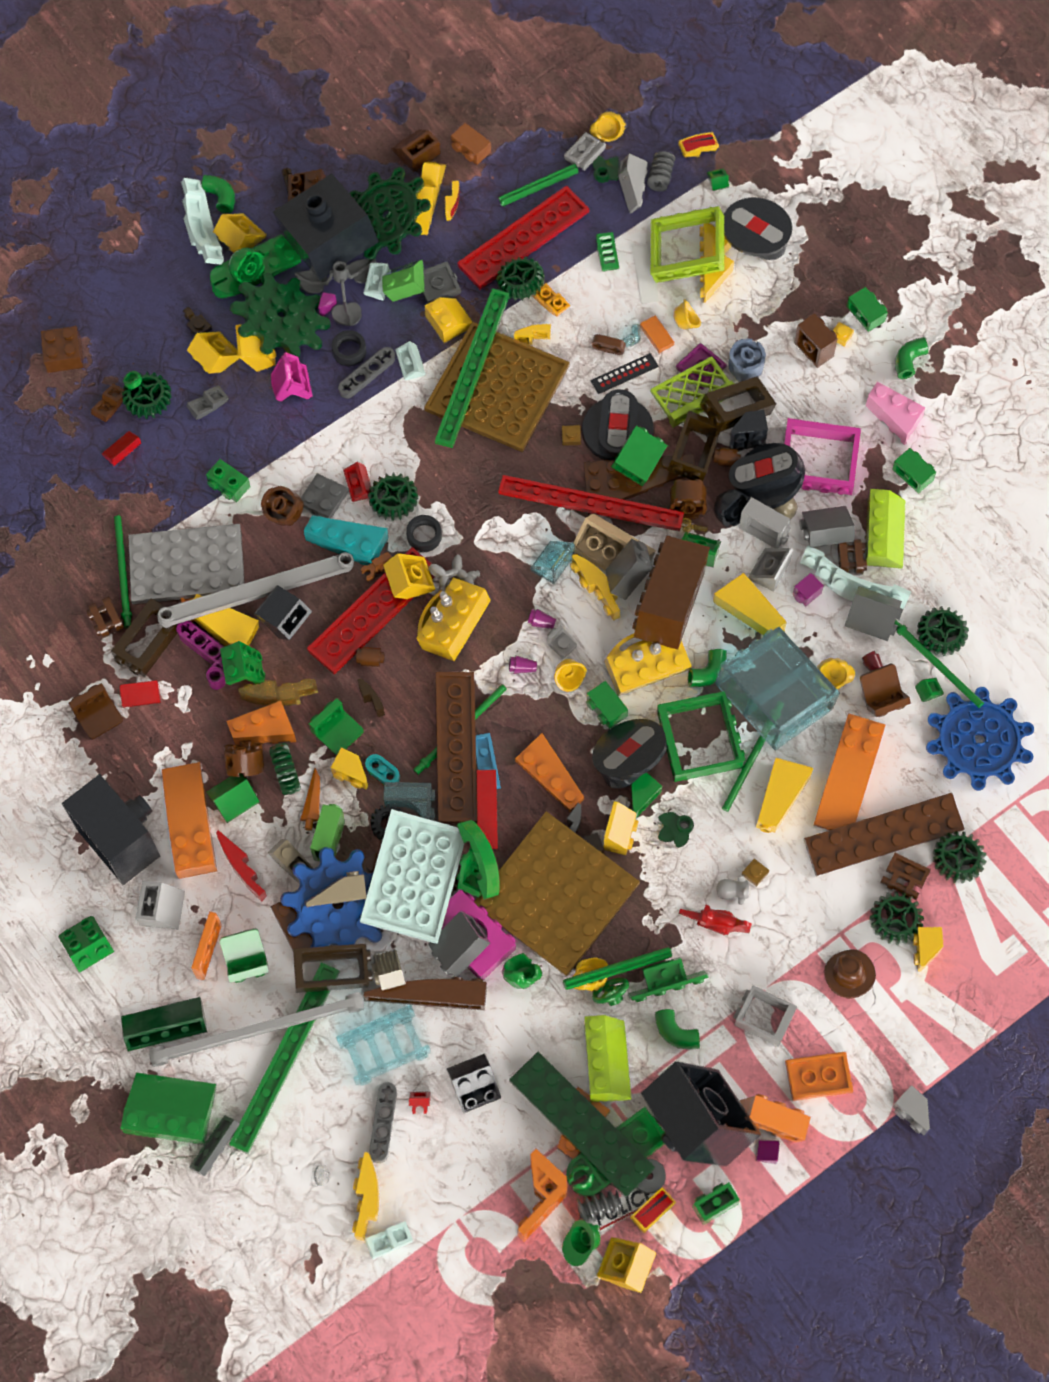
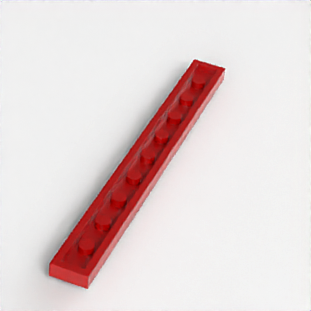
[498,475,684,532]

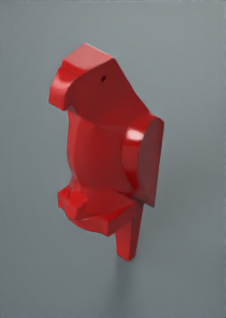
[679,905,752,935]

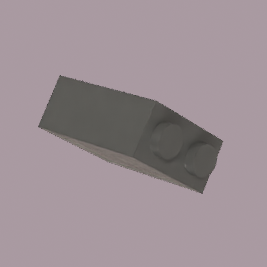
[799,506,855,547]
[605,538,652,600]
[844,586,903,641]
[428,911,490,977]

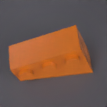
[226,701,296,745]
[740,1094,811,1143]

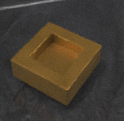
[562,425,581,446]
[741,858,770,887]

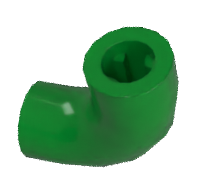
[202,175,235,213]
[895,337,928,379]
[687,649,727,687]
[655,1009,700,1050]

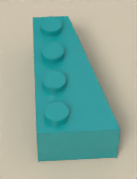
[304,515,389,566]

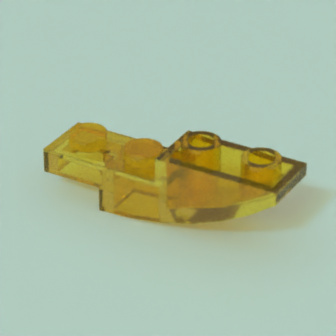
[238,678,318,706]

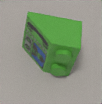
[382,260,425,302]

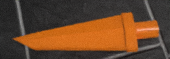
[300,768,320,831]

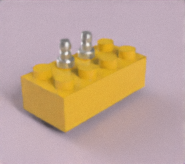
[416,577,491,661]
[604,633,692,696]

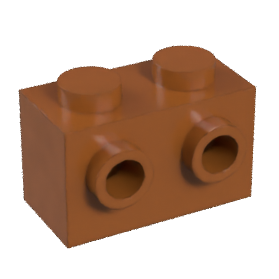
[451,123,491,165]

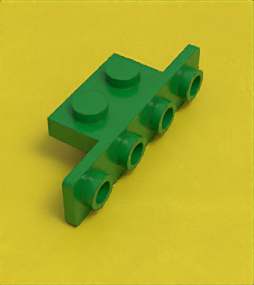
[628,957,709,1002]

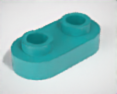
[365,754,400,787]

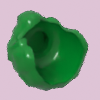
[501,953,542,989]

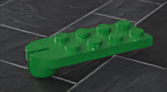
[210,234,301,298]
[566,1107,665,1197]

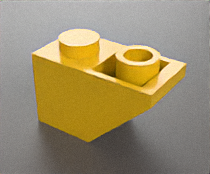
[330,748,368,790]
[912,927,943,971]

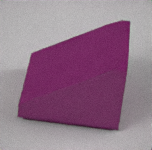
[318,293,337,317]
[756,1140,780,1164]

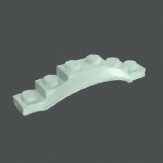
[181,178,224,265]
[800,545,911,610]

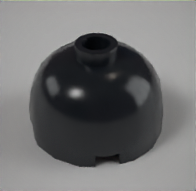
[714,489,750,527]

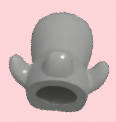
[716,876,749,905]

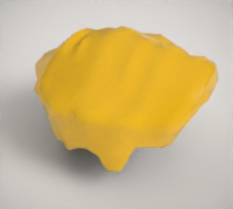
[590,112,626,142]
[815,658,855,690]
[572,957,608,991]

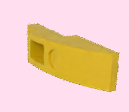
[570,554,620,621]
[352,1152,379,1241]

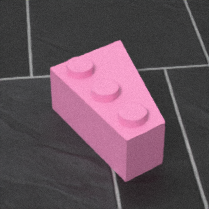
[866,382,926,445]

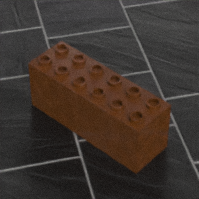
[632,535,710,650]

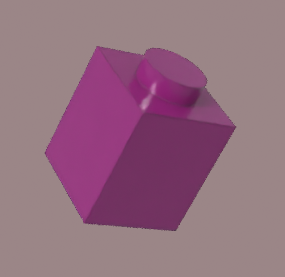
[793,573,824,607]

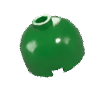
[228,247,265,283]

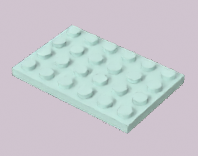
[360,809,464,944]

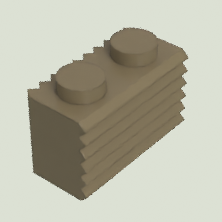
[371,949,405,991]

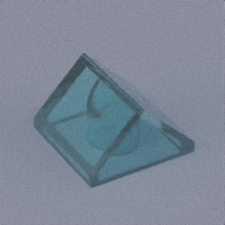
[530,541,575,584]

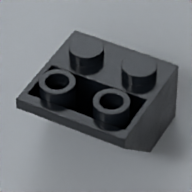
[728,410,768,452]
[254,585,312,640]
[446,1054,501,1113]

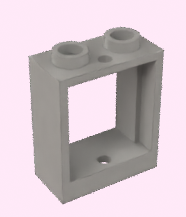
[739,497,791,548]
[733,985,797,1047]

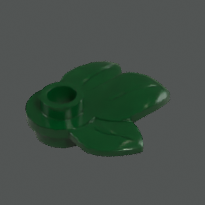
[593,156,620,183]
[658,812,694,848]

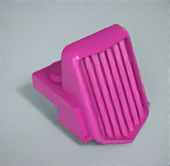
[271,352,313,401]

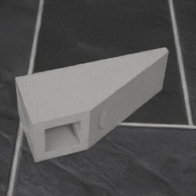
[618,154,648,213]

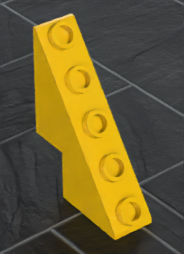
[416,162,446,235]
[699,223,734,303]

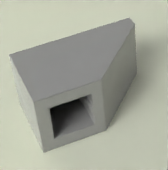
[893,1085,930,1135]

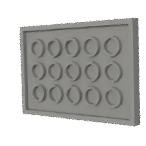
[129,524,245,604]

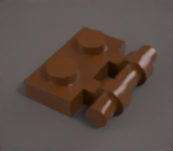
[880,852,931,900]

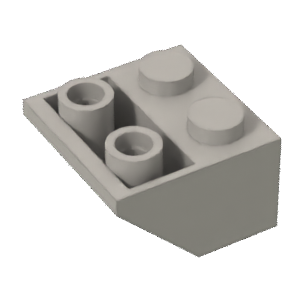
[136,881,185,930]

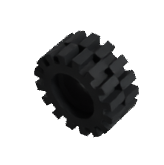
[370,804,402,840]

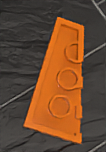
[515,733,584,812]

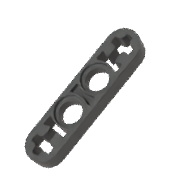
[338,347,395,399]
[369,1082,397,1163]

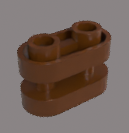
[837,539,867,575]
[86,596,124,638]

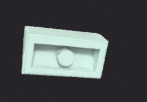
[364,263,390,300]
[395,341,426,380]

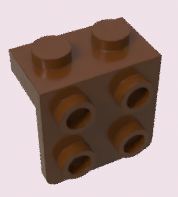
[859,663,911,717]
[68,683,123,740]

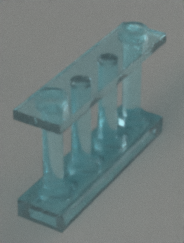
[336,1005,431,1086]

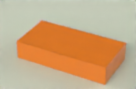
[640,315,674,353]

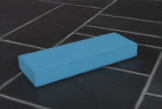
[476,733,501,789]

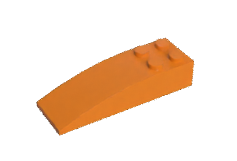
[813,713,886,830]
[162,762,218,879]

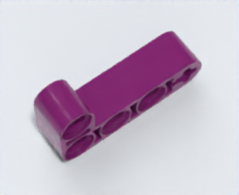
[176,621,226,690]

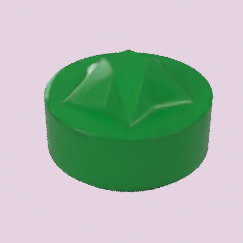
[123,371,142,389]

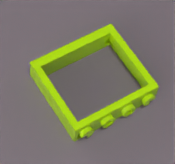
[651,206,724,283]

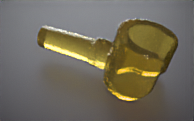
[681,518,708,532]

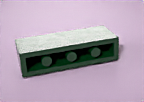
[121,997,207,1052]

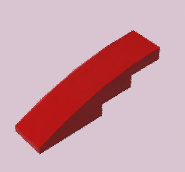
[477,770,498,849]
[216,830,267,902]

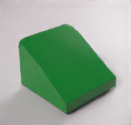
[707,169,729,191]
[915,678,944,702]

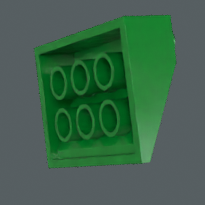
[120,1072,217,1145]

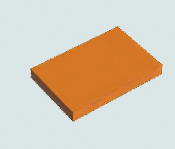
[191,912,222,980]
[785,1051,853,1101]

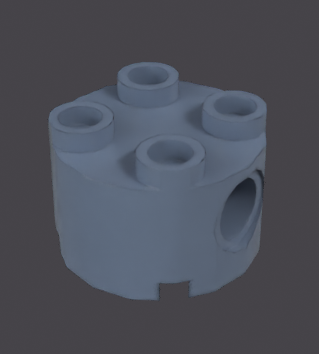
[728,338,766,382]

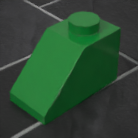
[631,772,662,818]

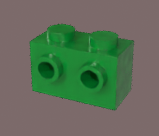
[847,287,888,332]
[892,448,937,494]
[206,459,251,503]
[586,681,628,729]
[692,1182,740,1226]

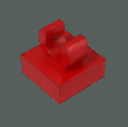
[409,1092,431,1114]

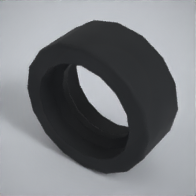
[331,330,366,366]
[406,515,442,552]

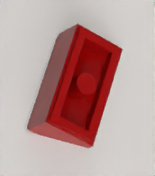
[102,431,141,466]
[343,461,371,502]
[120,680,161,708]

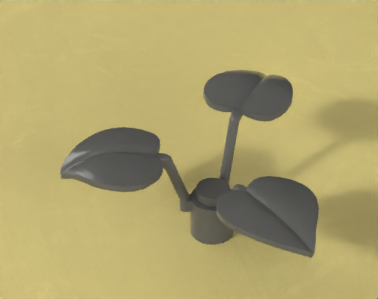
[296,258,376,326]

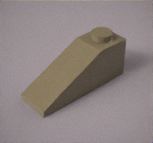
[304,871,367,907]

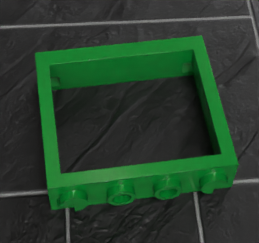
[657,691,746,782]

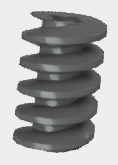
[647,151,675,192]
[576,1189,622,1223]

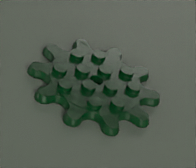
[349,167,431,260]
[230,273,331,357]

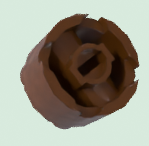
[670,479,707,520]
[261,486,304,526]
[224,740,264,777]

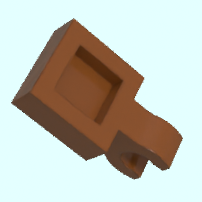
[361,552,392,582]

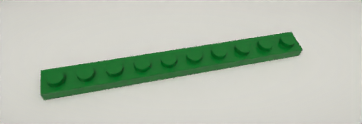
[435,289,509,449]
[229,962,340,1154]

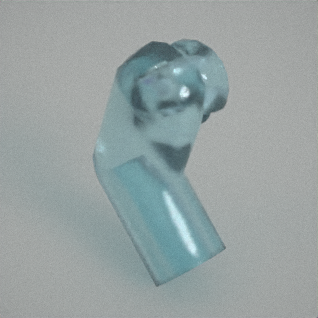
[622,324,640,347]

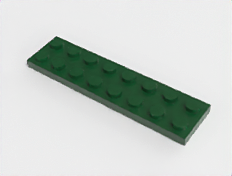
[509,1052,655,1198]

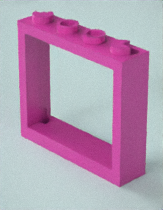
[784,418,861,496]

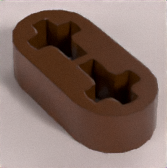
[591,334,626,355]

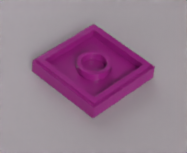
[676,342,727,390]

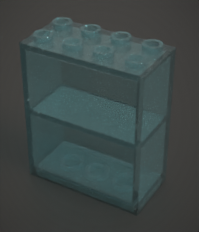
[715,627,840,751]

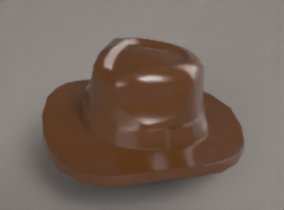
[824,949,876,999]

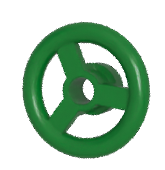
[592,977,629,1006]

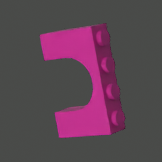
[441,890,516,980]

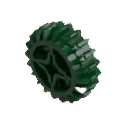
[496,257,545,301]
[122,372,172,419]
[368,472,418,521]
[917,606,969,657]
[269,743,301,795]
[932,831,986,884]
[869,891,924,945]

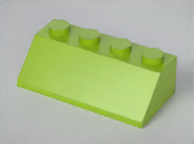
[865,489,905,569]
[584,1015,631,1102]

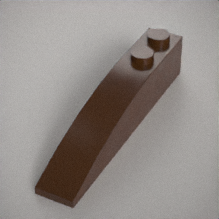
[364,977,487,1011]

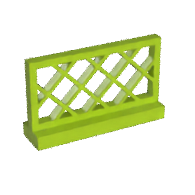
[650,356,734,428]

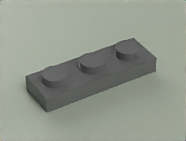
[189,1115,240,1176]

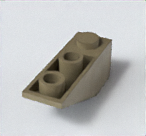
[268,839,313,884]

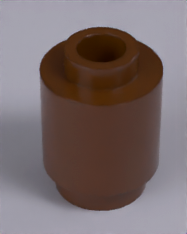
[714,447,741,467]
[356,647,385,667]

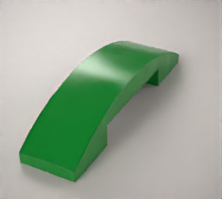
[457,820,500,900]

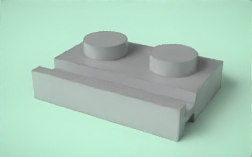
[564,132,606,171]

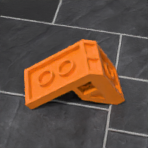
[518,1149,567,1242]

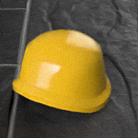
[673,299,701,330]
[554,659,587,692]

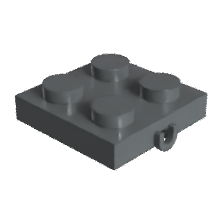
[422,262,461,304]
[301,473,349,519]

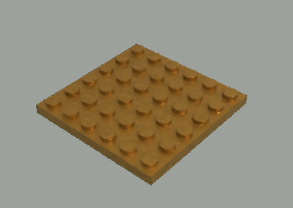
[424,321,570,452]
[474,811,640,977]

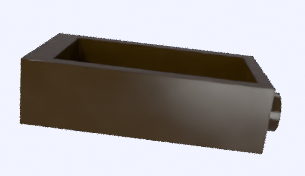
[700,376,777,432]
[667,411,720,481]
[111,598,178,677]
[293,944,373,993]

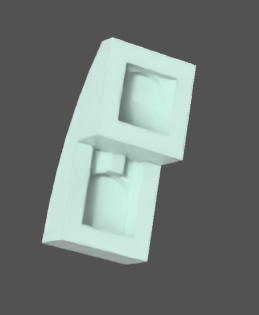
[365,1221,413,1260]

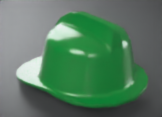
[562,1220,601,1267]

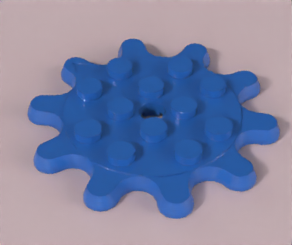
[926,687,1034,791]
[280,847,382,947]

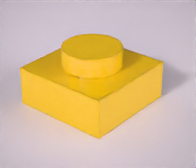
[833,322,854,347]

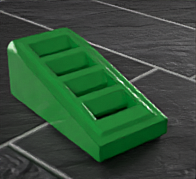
[596,232,619,272]

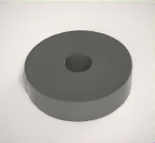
[636,1159,666,1194]

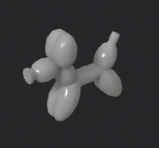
[429,554,480,592]

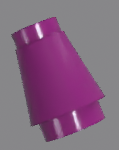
[527,609,556,629]
[509,655,537,674]

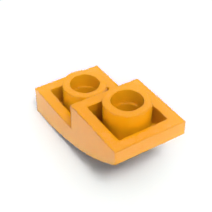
[532,283,570,317]

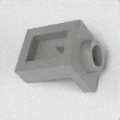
[547,625,577,659]

